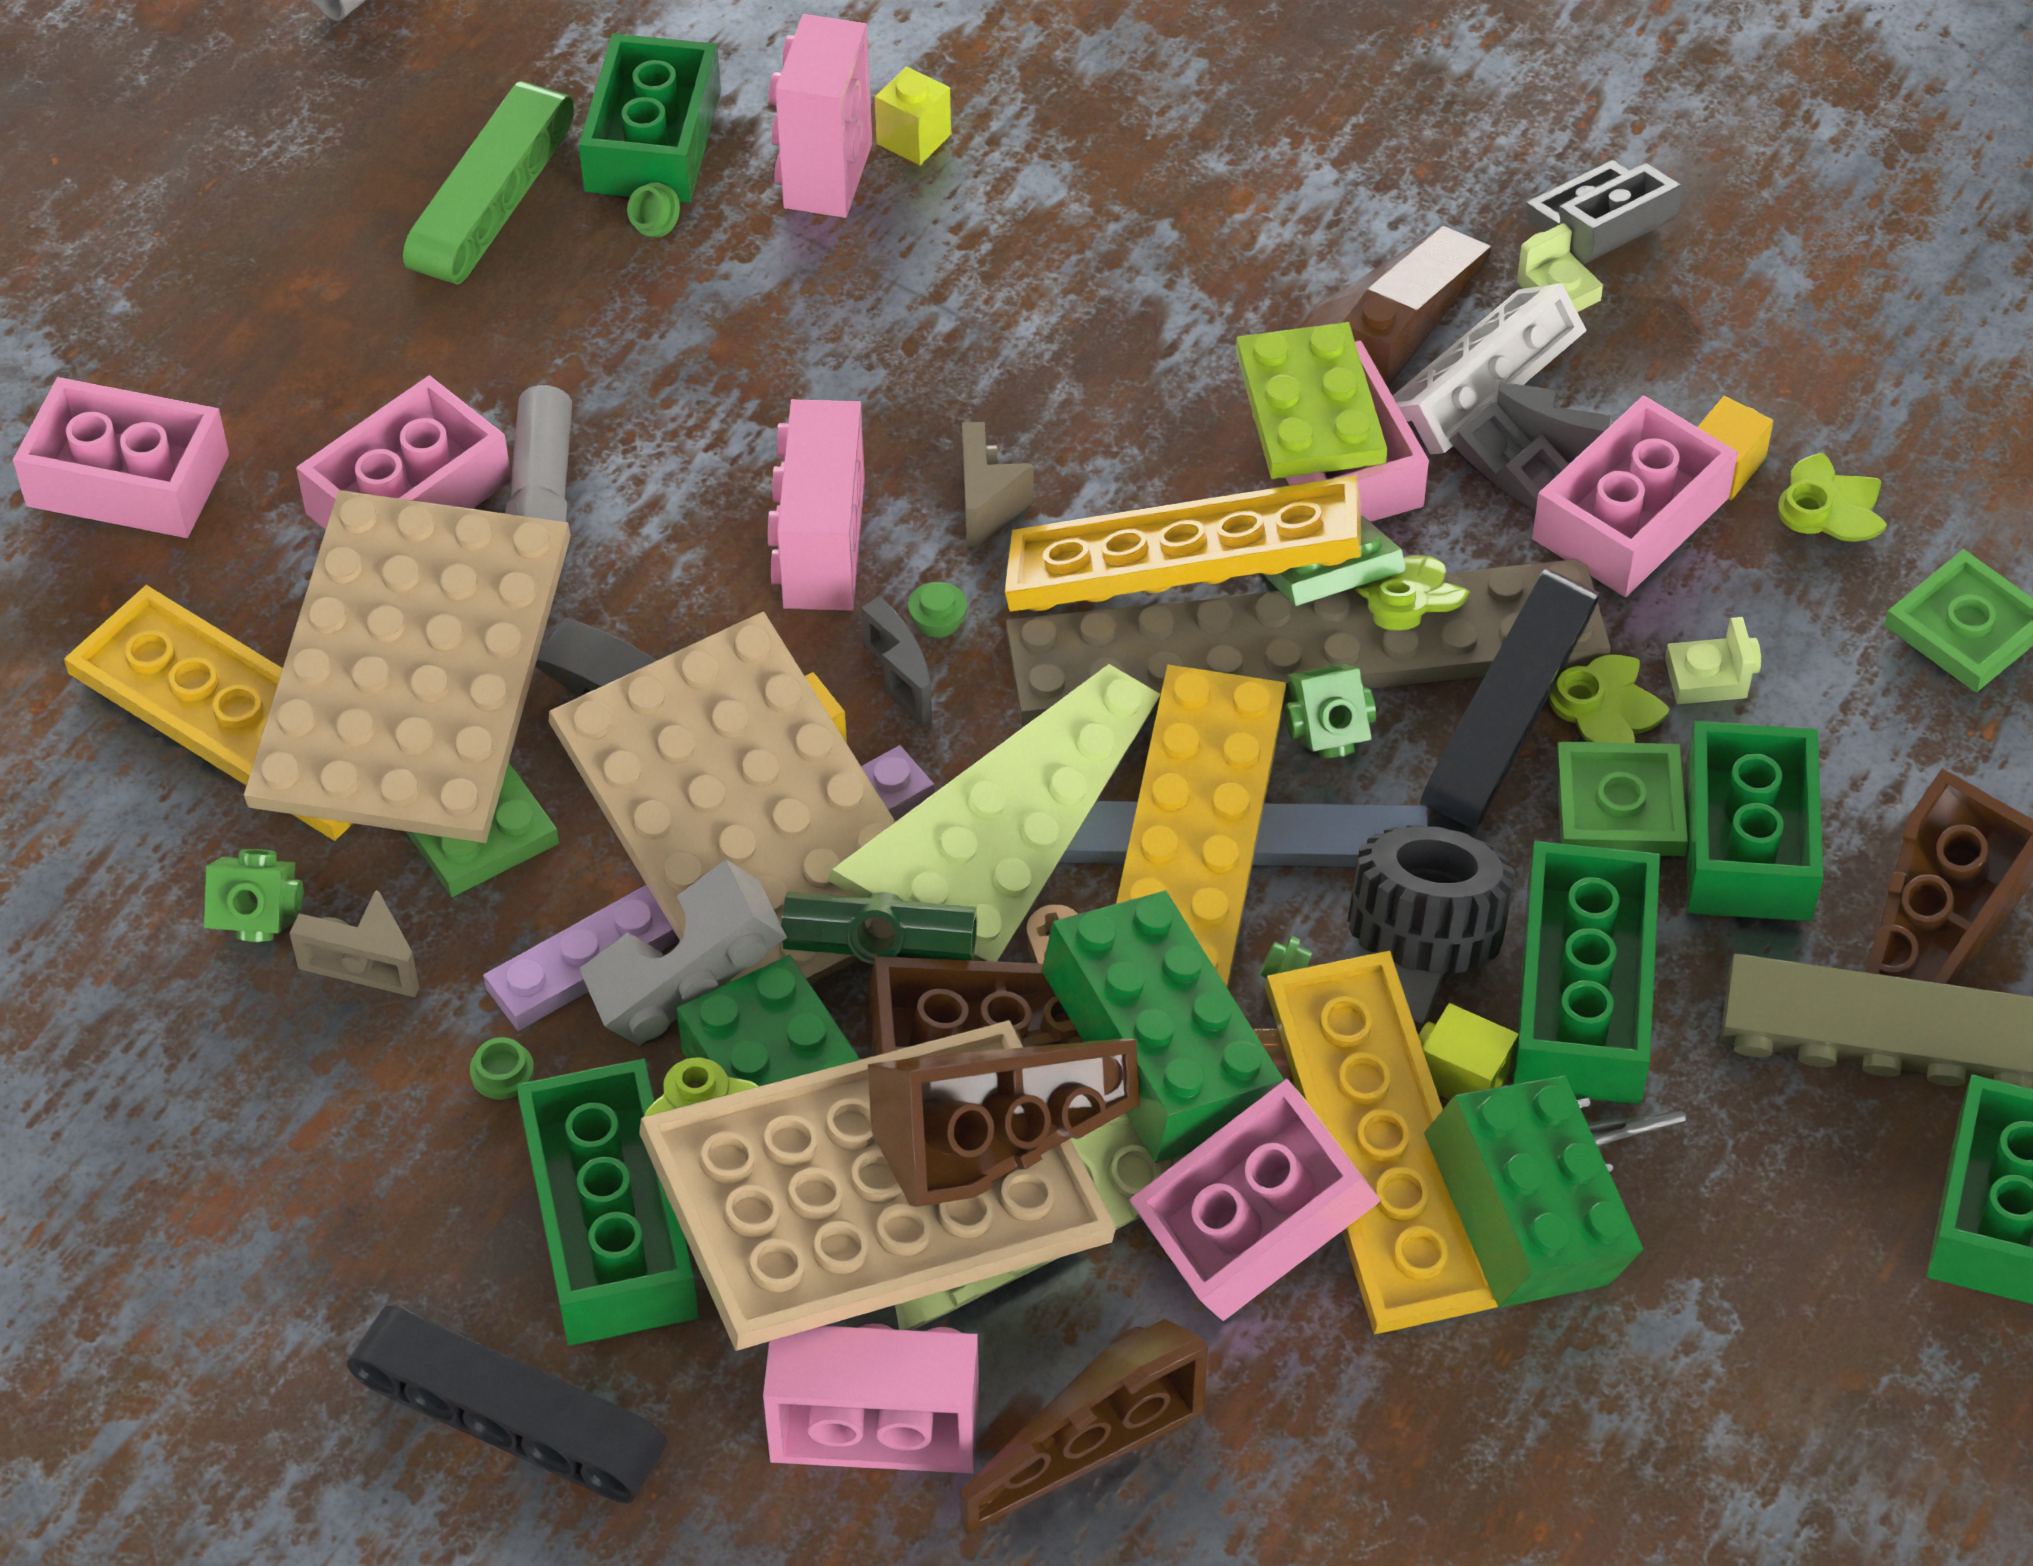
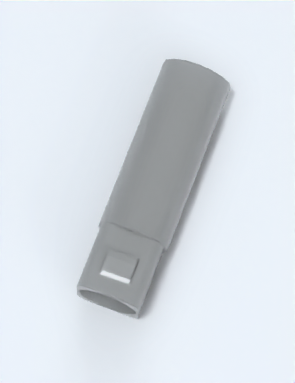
[505,385,572,522]

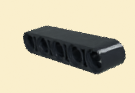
[1420,568,1600,830]
[347,1306,668,1504]

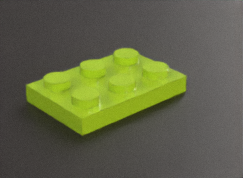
[1236,322,1387,479]

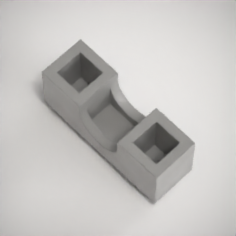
[579,859,787,1046]

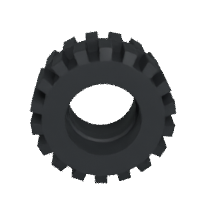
[1347,825,1515,974]

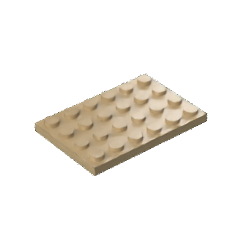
[244,490,571,843]
[549,611,895,986]
[639,1020,1116,1351]

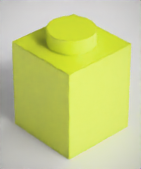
[875,66,951,165]
[1418,1003,1519,1100]

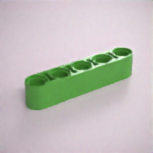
[403,81,574,285]

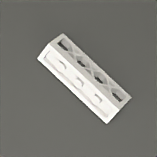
[1393,283,1587,454]

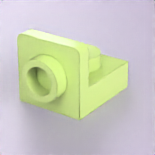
[1517,223,1603,312]
[1665,617,1761,705]

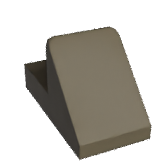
[962,422,1034,547]
[289,891,420,997]

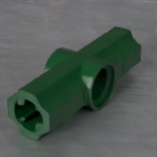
[781,892,978,964]

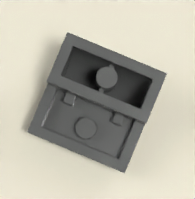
[1526,160,1681,265]

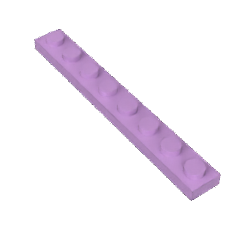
[483,745,935,1031]

